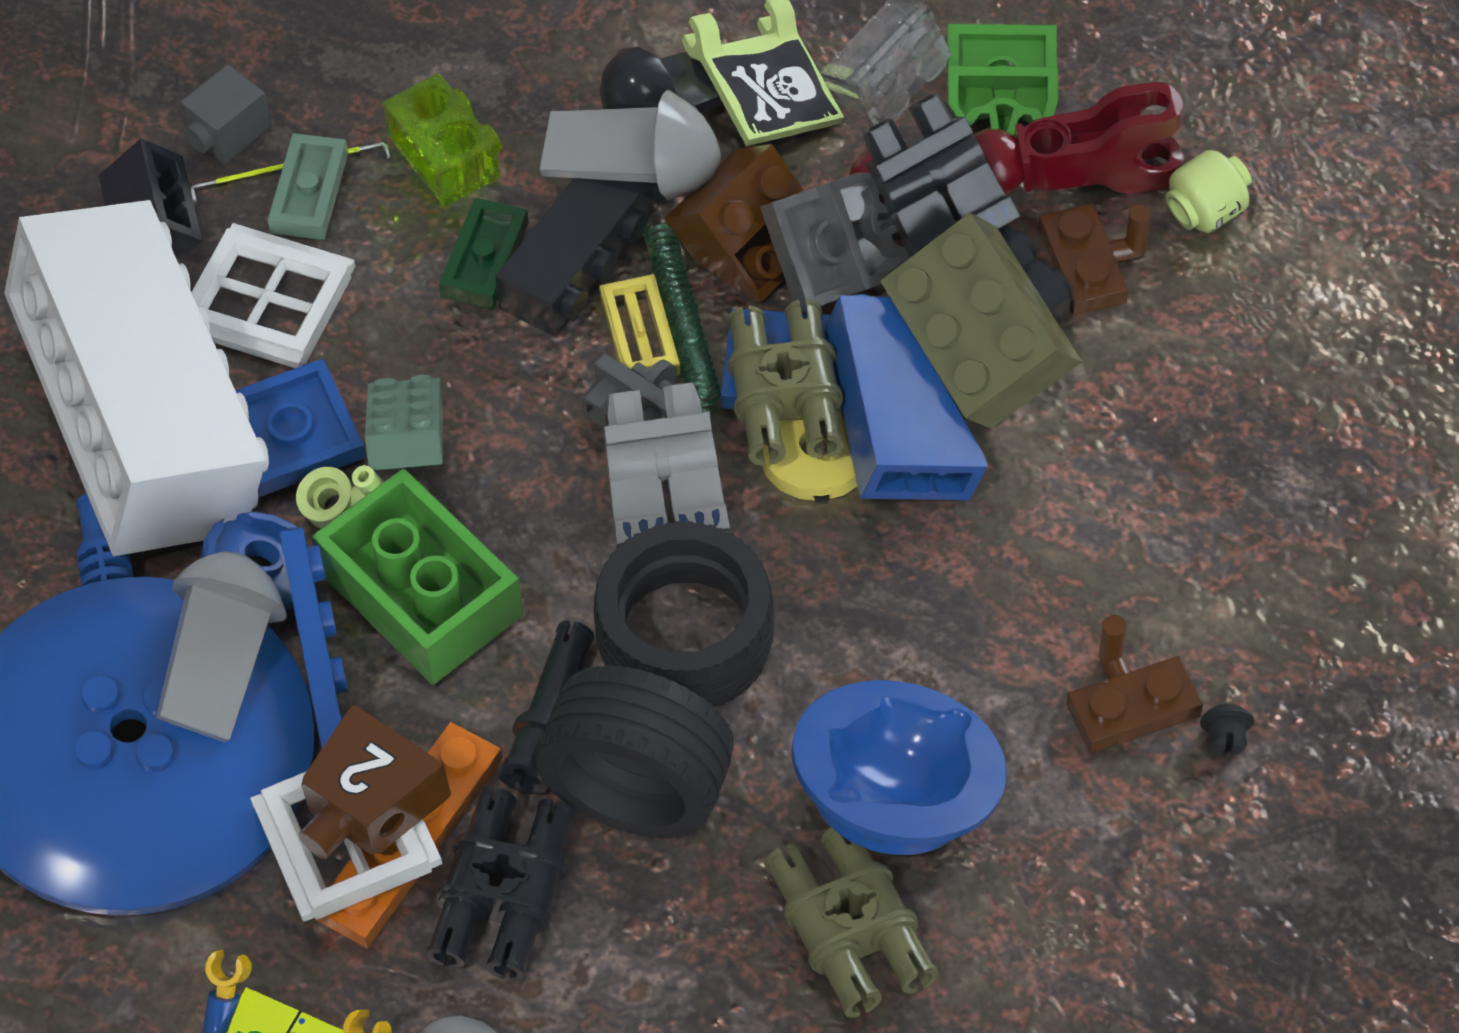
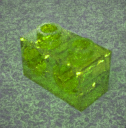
[383,73,502,208]

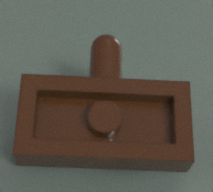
[1038,203,1152,316]
[1066,615,1203,754]

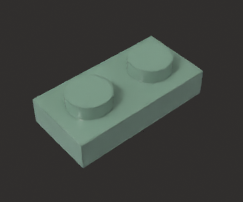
[268,133,348,240]

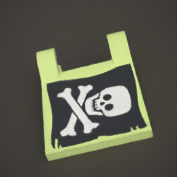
[682,0,844,146]

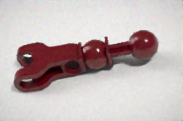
[849,82,1183,205]

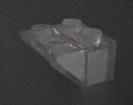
[820,0,951,127]

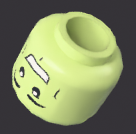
[1165,150,1252,233]

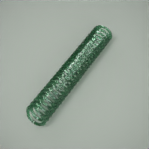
[643,222,721,413]

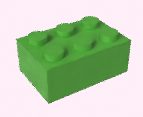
[312,468,523,686]

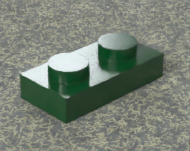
[439,198,529,310]

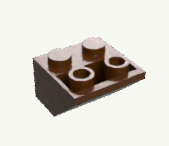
[664,144,804,302]

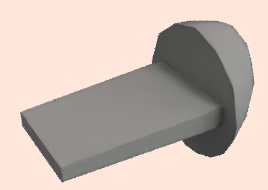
[540,90,721,200]
[156,551,286,743]

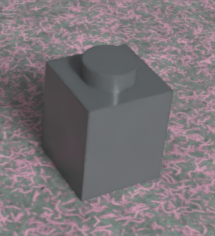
[180,64,272,165]

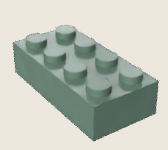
[365,375,443,470]

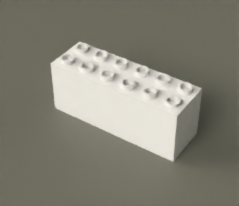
[4,200,269,556]

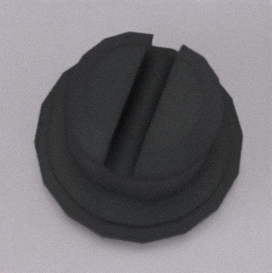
[1199,704,1254,755]

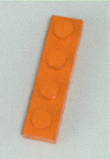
[316,722,503,949]

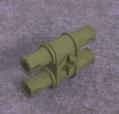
[727,299,844,466]
[764,827,939,1018]

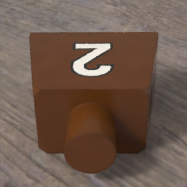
[298,704,451,860]

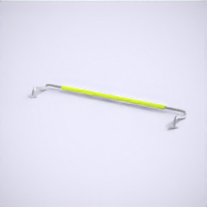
[190,142,390,203]

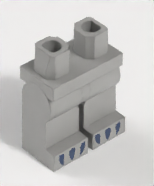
[603,383,730,546]

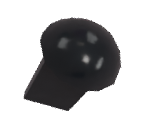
[599,47,723,113]

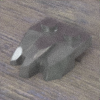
[760,173,910,313]

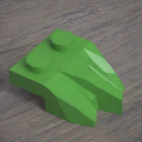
[947,24,1058,135]

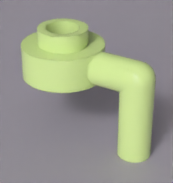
[296,465,384,529]

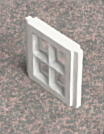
[191,223,355,368]
[250,771,442,922]

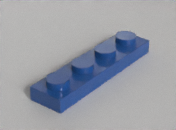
[279,527,348,748]

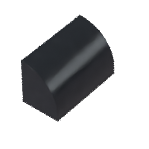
[99,138,202,258]

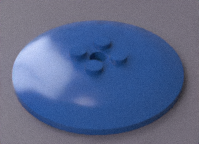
[0,577,315,915]

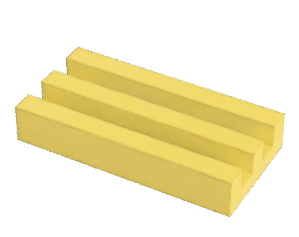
[599,274,680,376]

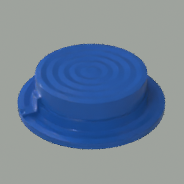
[791,680,1007,855]

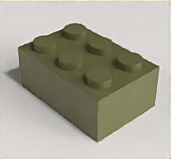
[880,213,1082,429]

